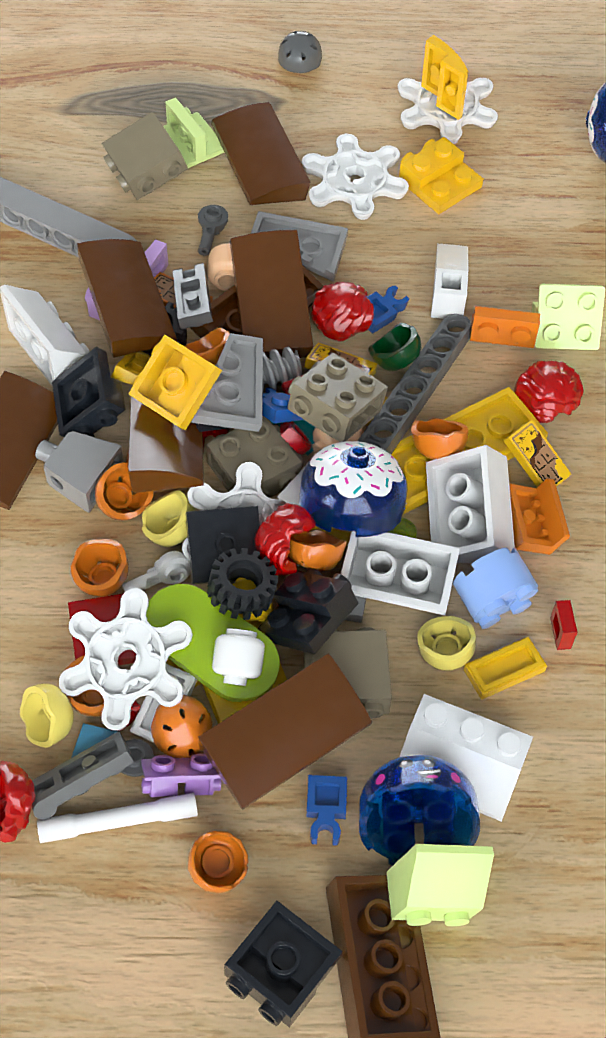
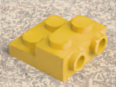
[399,137,484,215]
[128,335,222,430]

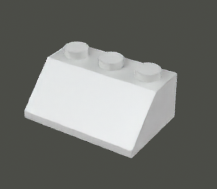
[0,285,90,385]
[426,445,515,563]
[341,525,460,615]
[398,694,533,822]

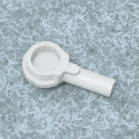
[122,551,191,592]

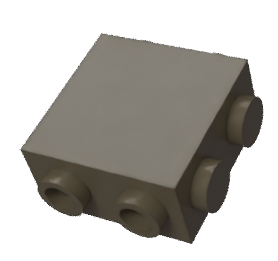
[102,112,188,200]
[287,353,388,442]
[206,415,303,498]
[304,627,392,719]

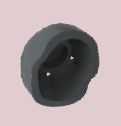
[278,31,322,73]

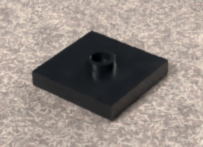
[185,506,262,585]

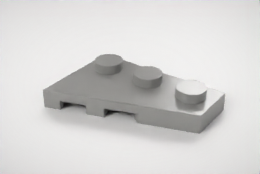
[251,211,348,282]
[191,333,263,432]

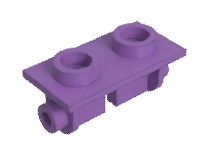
[141,754,221,797]

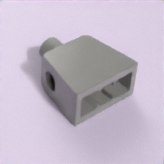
[35,431,124,513]

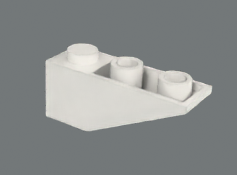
[431,243,469,319]

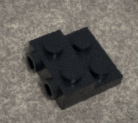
[52,347,126,437]
[258,568,359,654]
[224,901,343,1028]

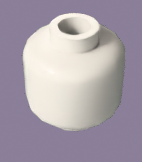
[212,629,265,686]

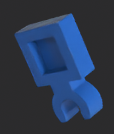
[367,286,409,334]
[262,388,303,423]
[306,775,347,846]

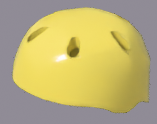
[142,490,195,547]
[417,616,476,671]
[20,684,74,748]

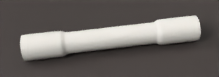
[37,793,198,843]

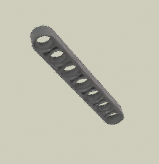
[352,314,471,469]

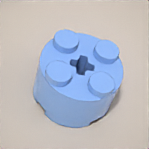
[453,547,539,629]

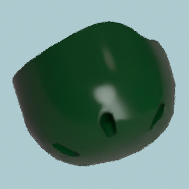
[368,323,422,371]

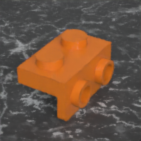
[470,306,541,348]
[509,478,570,555]

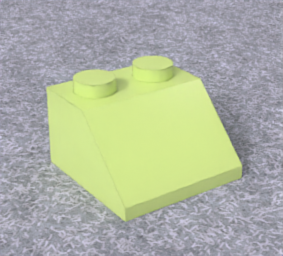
[386,844,494,926]

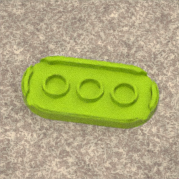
[146,584,280,702]

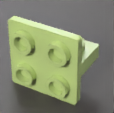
[163,98,225,168]
[532,283,605,350]

